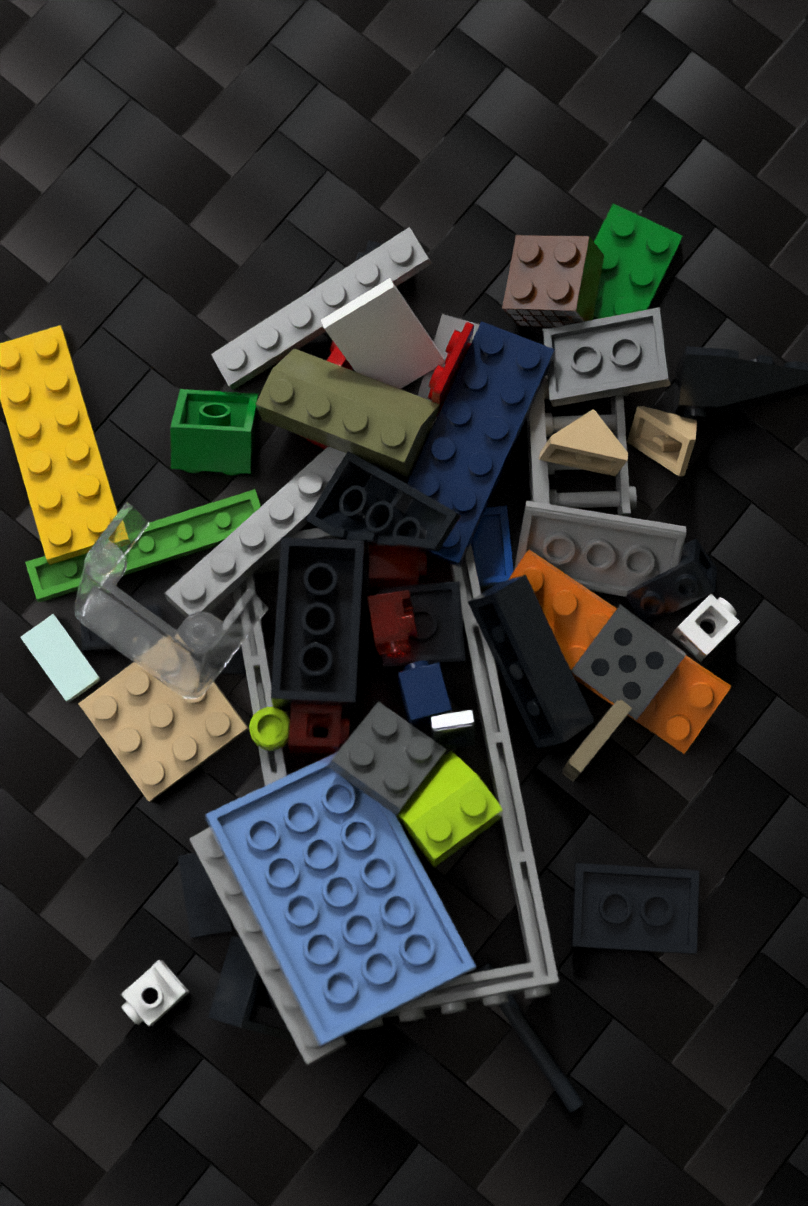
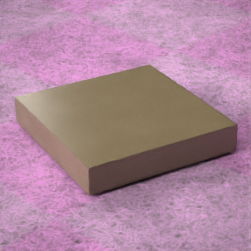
[562,699,632,781]

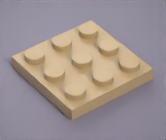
[78,631,249,802]

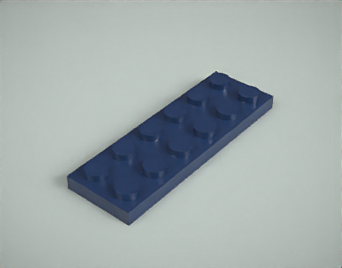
[407,321,555,567]

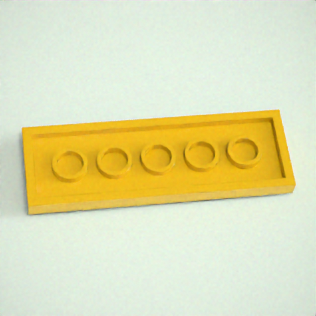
[0,325,127,565]

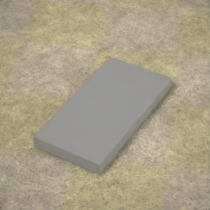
[514,501,686,597]

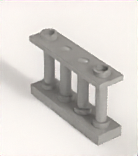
[526,375,637,517]

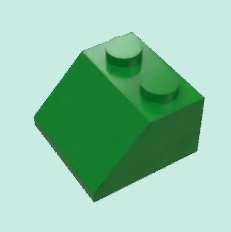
[170,389,258,475]

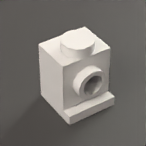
[672,594,740,662]
[121,960,189,1026]

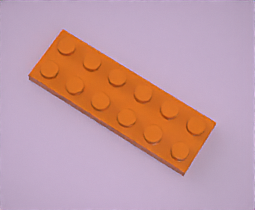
[508,549,731,754]

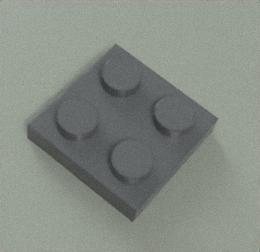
[329,702,446,816]

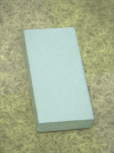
[20,614,101,703]

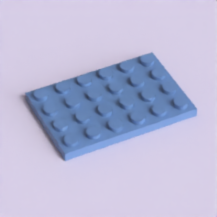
[205,752,475,1048]

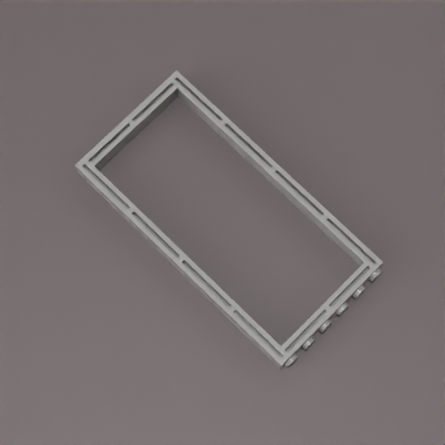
[233,528,559,1030]

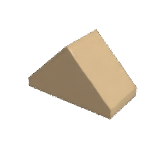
[627,406,697,476]
[539,409,628,476]

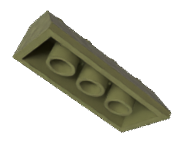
[256,348,440,478]

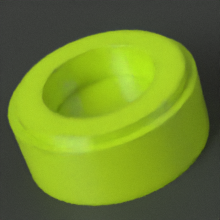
[249,707,292,751]

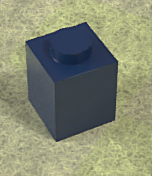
[398,661,451,728]

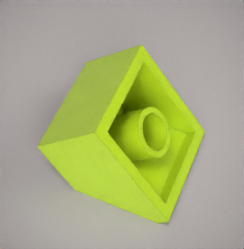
[396,751,503,867]

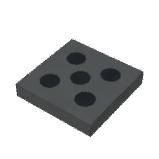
[571,605,686,720]

